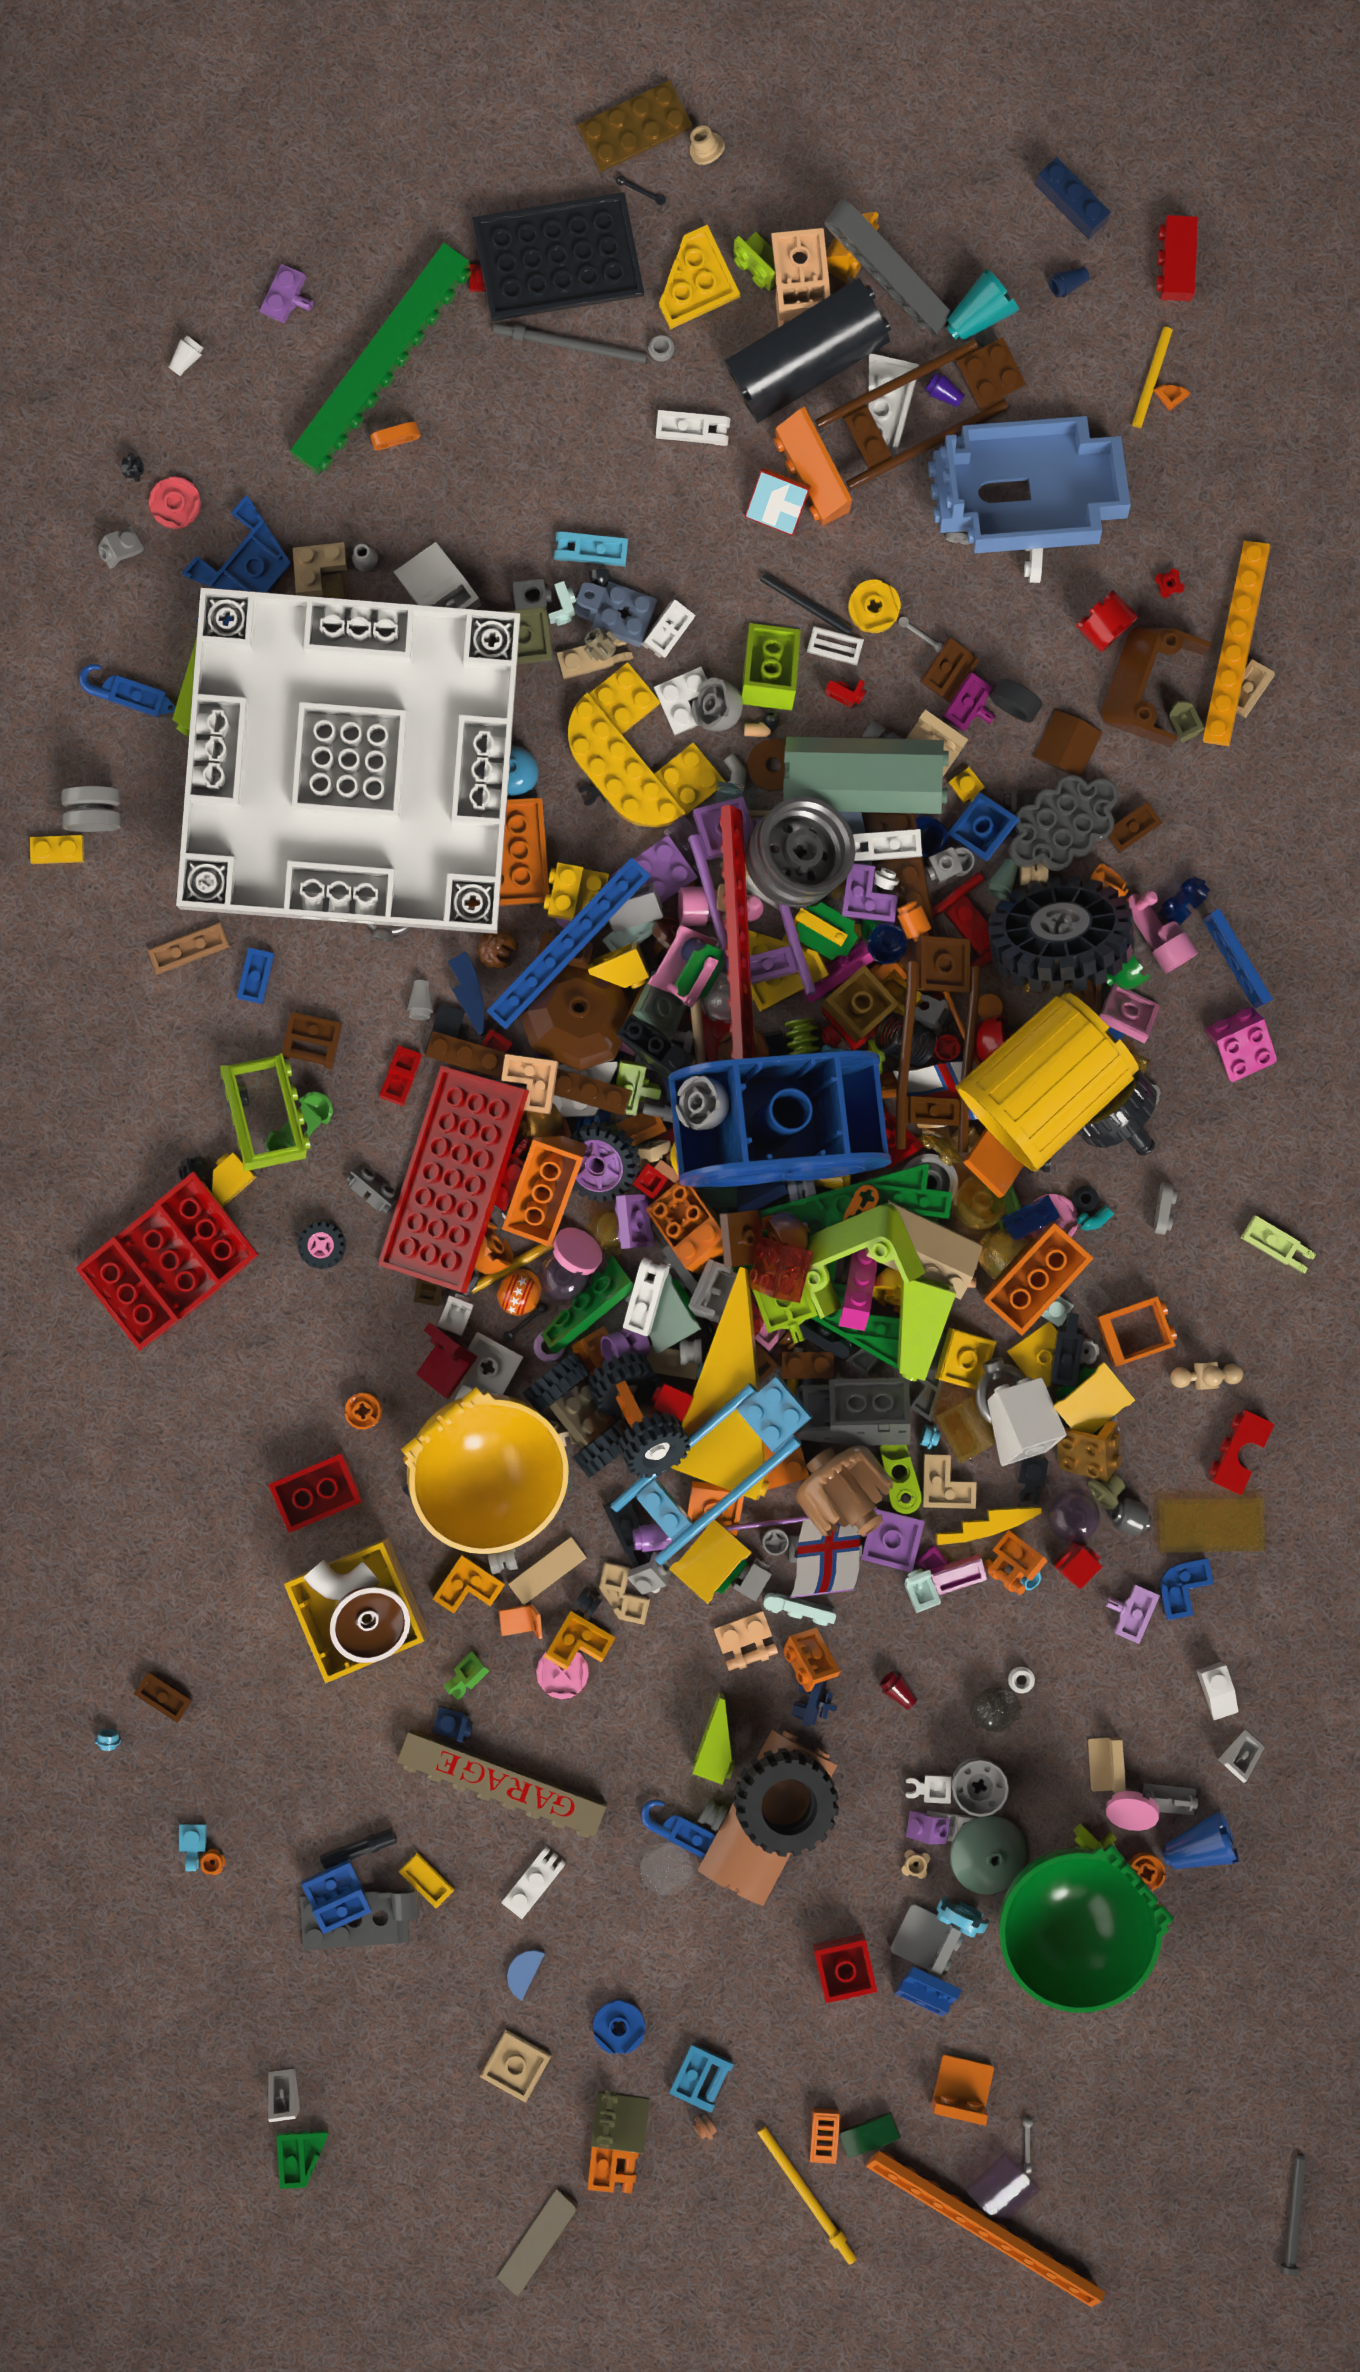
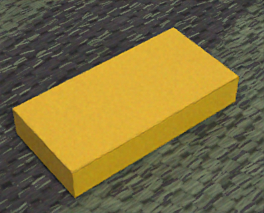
[399,1852,455,1909]

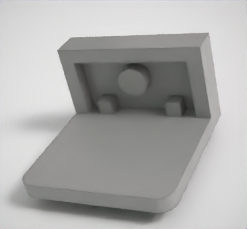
[890,1904,963,1978]

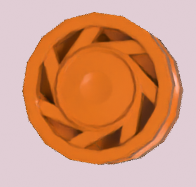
[344,1392,383,1430]
[1128,1852,1166,1892]

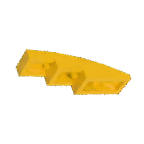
[935,1506,1042,1545]

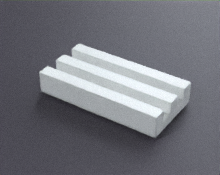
[807,626,864,666]

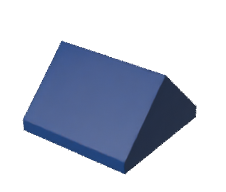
[948,792,1019,861]

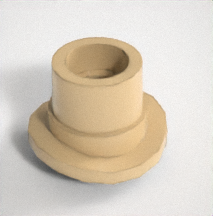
[690,126,725,165]

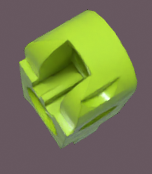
[879,1445,922,1514]

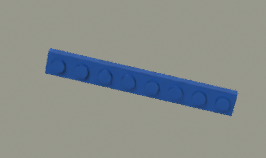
[487,857,651,1029]

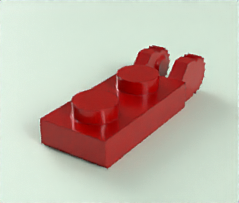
[495,1138,531,1212]

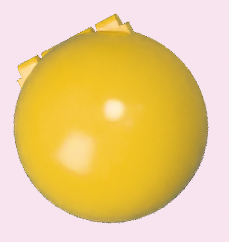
[401,1387,569,1554]

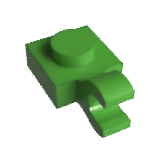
[444,1651,490,1700]

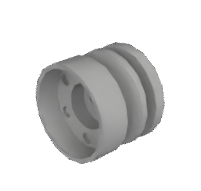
[951,1757,1009,1817]

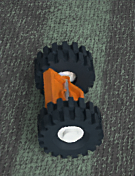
[588,1352,691,1478]

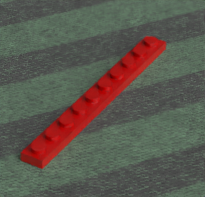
[719,805,755,1059]

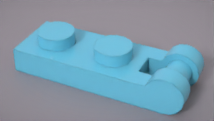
[553,532,628,567]

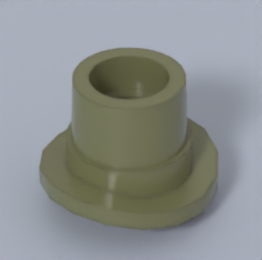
[1088,1473,1125,1510]

